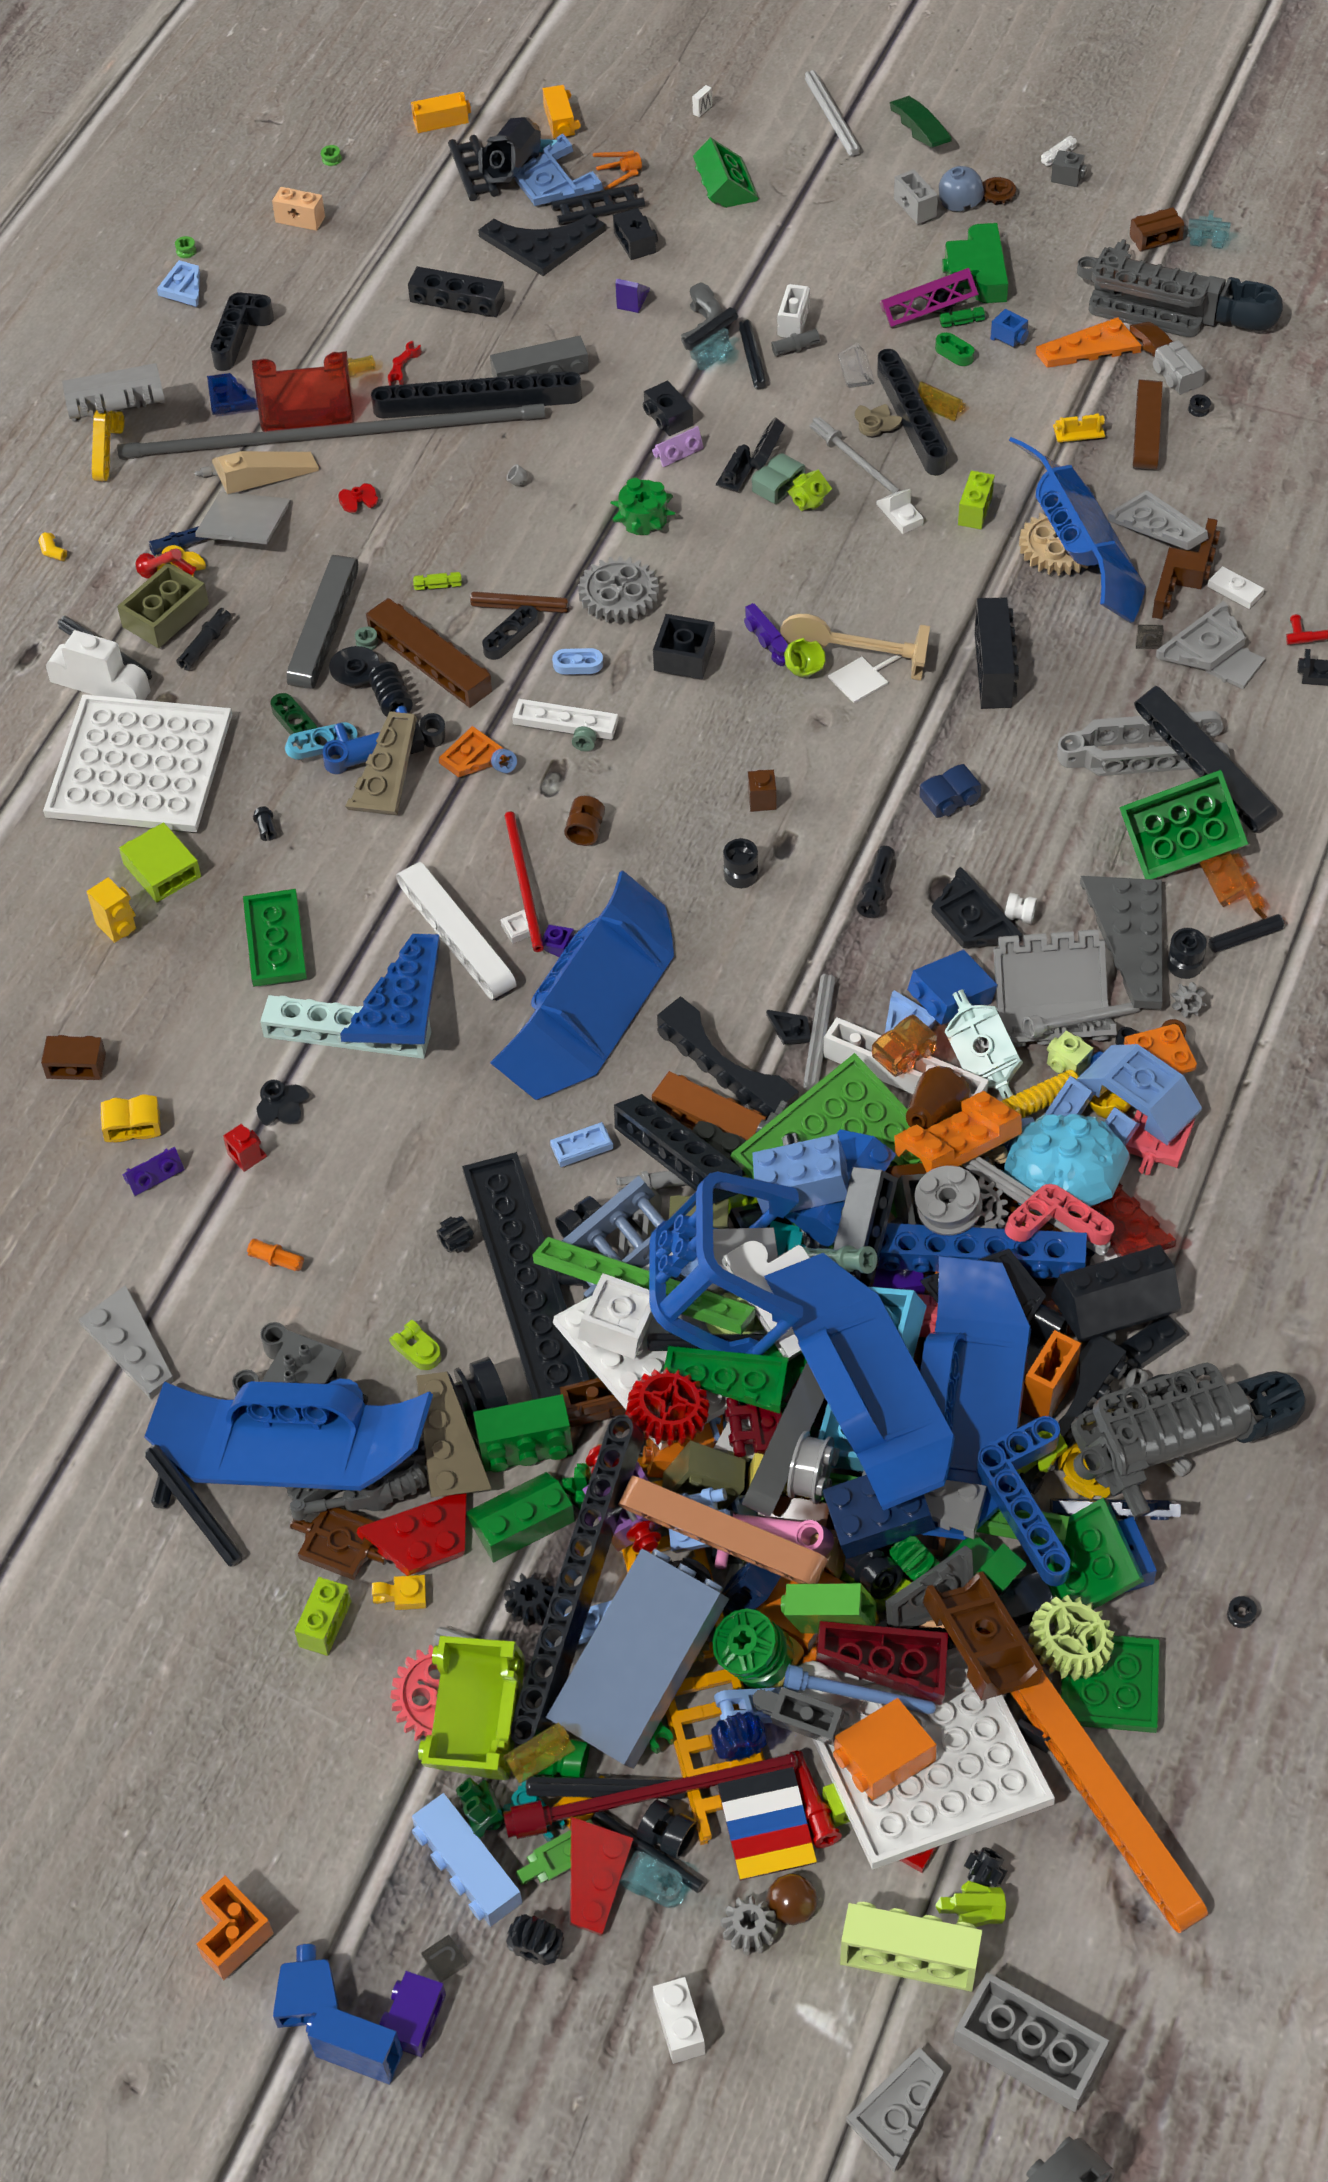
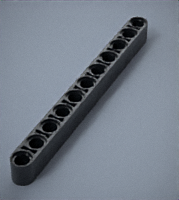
[510,1415,644,1751]

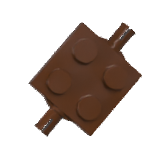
[290,1507,388,1580]

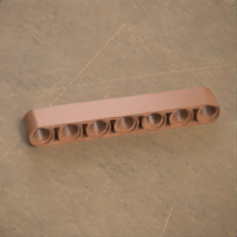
[619,1476,828,1584]

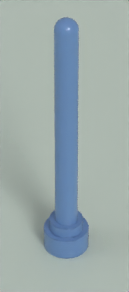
[784,1664,936,1714]

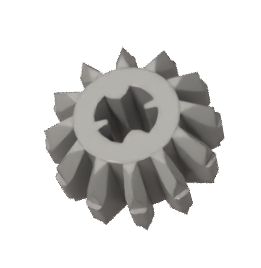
[721,1896,778,1956]

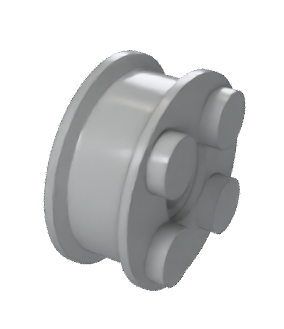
[915,1166,982,1235]
[787,1431,840,1504]

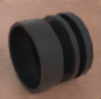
[447,1357,508,1428]

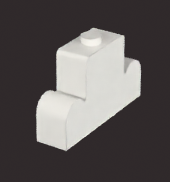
[46,630,151,700]
[722,1241,809,1362]

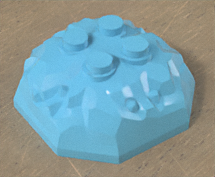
[1004,1114,1130,1213]

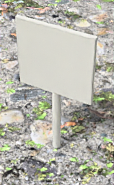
[828,654,902,703]

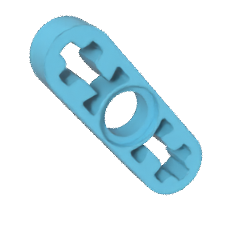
[285,722,357,760]

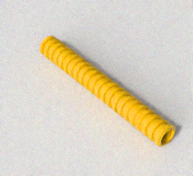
[1001,1069,1079,1119]

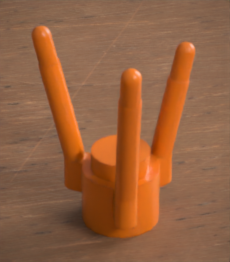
[593,150,642,190]

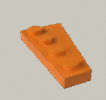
[1036,317,1142,368]

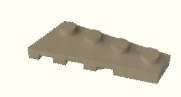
[345,712,417,815]
[416,1372,492,1498]

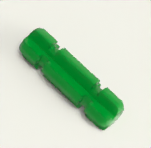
[939,306,985,328]

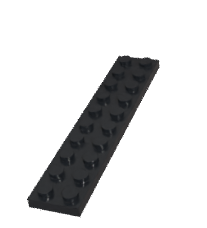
[462,1152,589,1400]

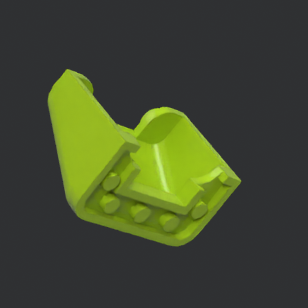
[418,1636,525,1780]

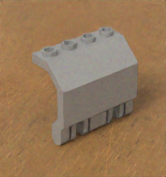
[62,363,165,421]

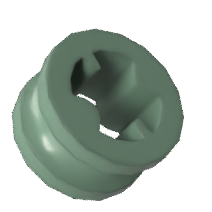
[355,627,378,650]
[572,726,597,751]

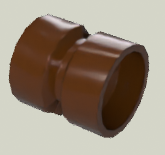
[564,796,605,846]

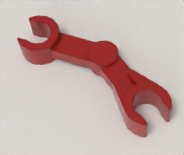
[388,341,422,386]

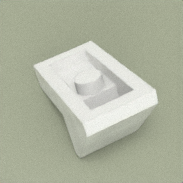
[877,489,924,534]

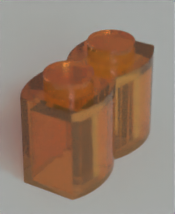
[872,1014,937,1077]

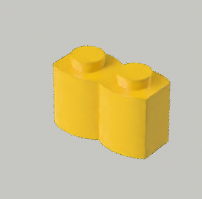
[101,1094,161,1142]

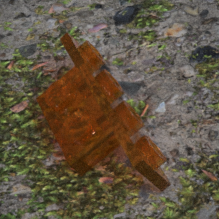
[1200,850,1267,919]

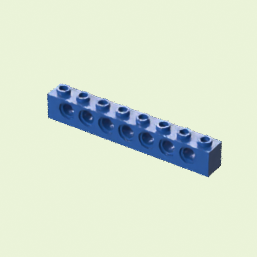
[877,1223,1087,1279]

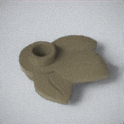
[855,404,902,436]

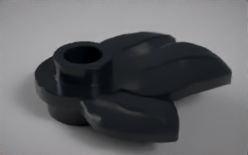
[256,1079,309,1126]

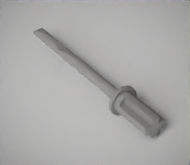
[810,417,899,493]

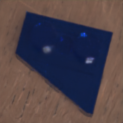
[207,373,258,415]

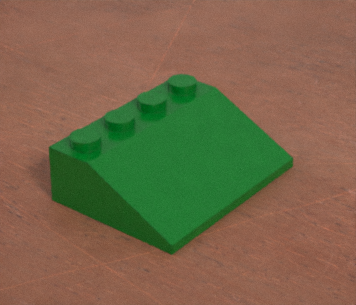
[1119,770,1249,879]

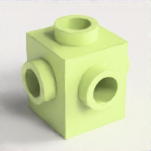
[1047,1031,1093,1076]

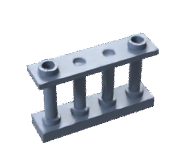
[562,1175,665,1298]

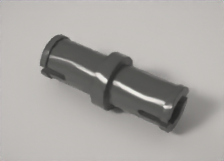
[771,328,820,357]

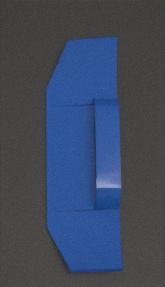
[1009,437,1146,623]
[490,870,674,1100]
[764,1253,955,1511]
[920,1256,1031,1540]
[144,1381,433,1491]

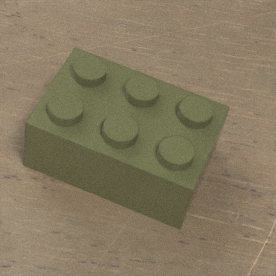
[117,563,209,648]

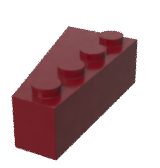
[815,1621,948,1705]

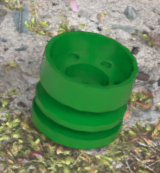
[712,1608,794,1688]

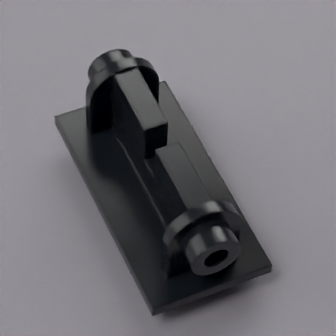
[716,444,752,492]

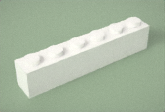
[823,1017,988,1097]

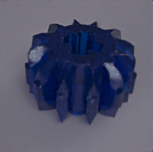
[711,1712,767,1762]

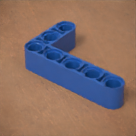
[977,1416,1071,1586]

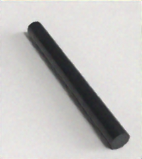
[592,1811,705,1893]

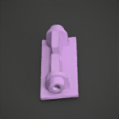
[652,426,704,467]

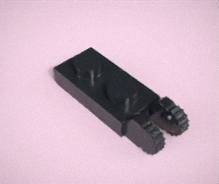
[1118,1315,1186,1378]

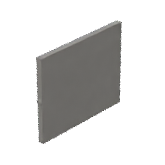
[195,491,290,544]

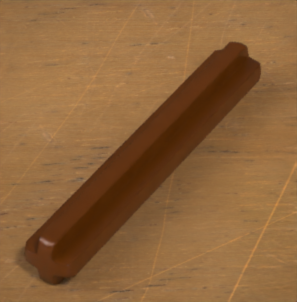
[470,591,568,613]

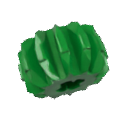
[889,1536,940,1581]

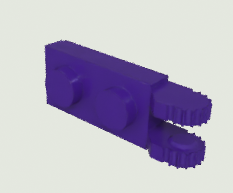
[744,603,788,667]

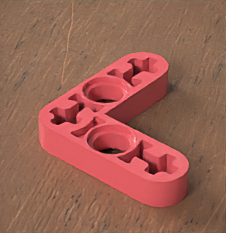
[1005,1184,1114,1245]

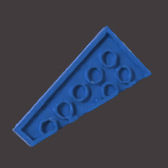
[340,934,440,1045]

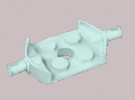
[945,990,1023,1099]

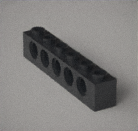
[614,1094,743,1204]

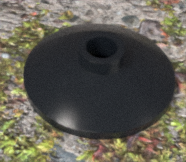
[329,646,380,686]

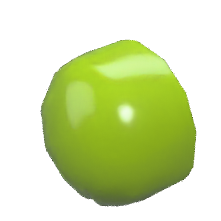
[784,638,826,677]

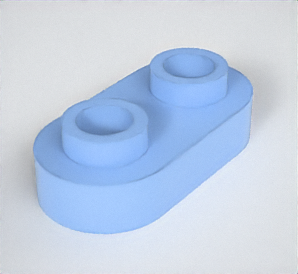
[552,648,603,674]

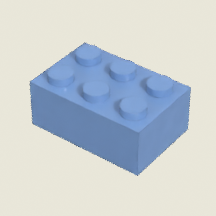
[753,1134,848,1214]

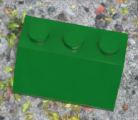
[693,137,759,208]
[466,1472,575,1563]

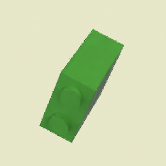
[781,1583,877,1633]

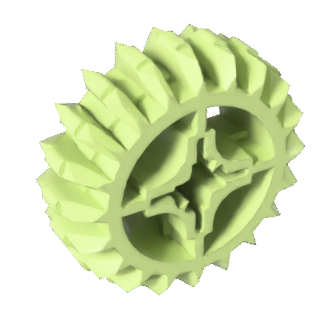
[1028,1595,1114,1681]

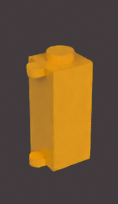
[542,85,581,139]
[411,92,471,133]

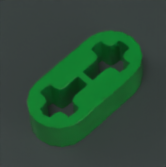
[935,332,974,366]

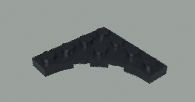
[478,214,606,276]

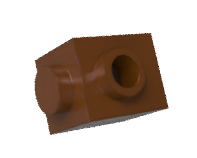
[748,769,776,812]

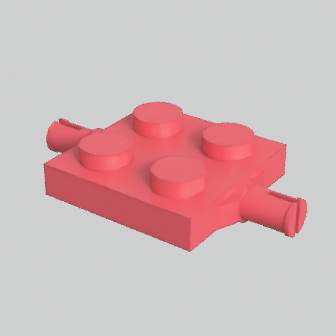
[1125,1110,1195,1175]

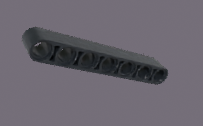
[877,349,948,476]
[1134,686,1278,832]

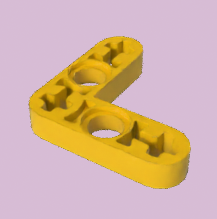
[92,410,125,481]

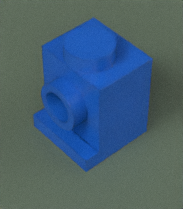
[990,309,1029,347]

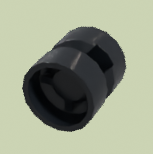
[723,838,758,889]
[1167,928,1207,979]
[555,1196,601,1239]
[844,1548,903,1599]
[637,1799,698,1859]

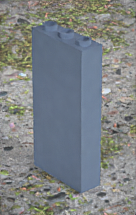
[546,1548,729,1769]

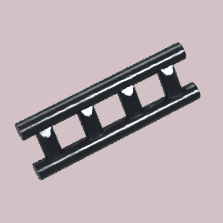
[448,135,499,201]
[551,183,645,225]

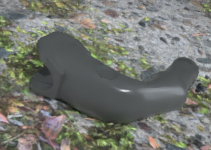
[681,282,723,346]

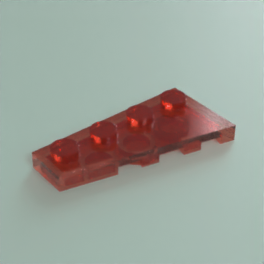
[1091,1182,1176,1257]

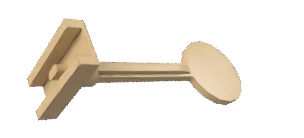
[780,614,930,680]

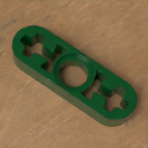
[270,693,321,748]

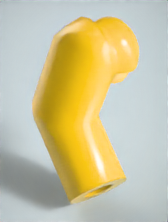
[38,532,67,561]

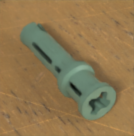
[803,1245,877,1274]

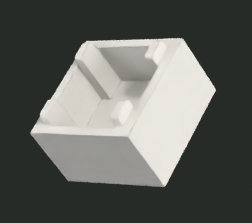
[578,1273,654,1359]

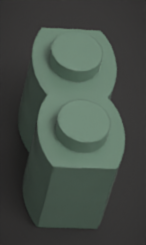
[752,453,805,504]

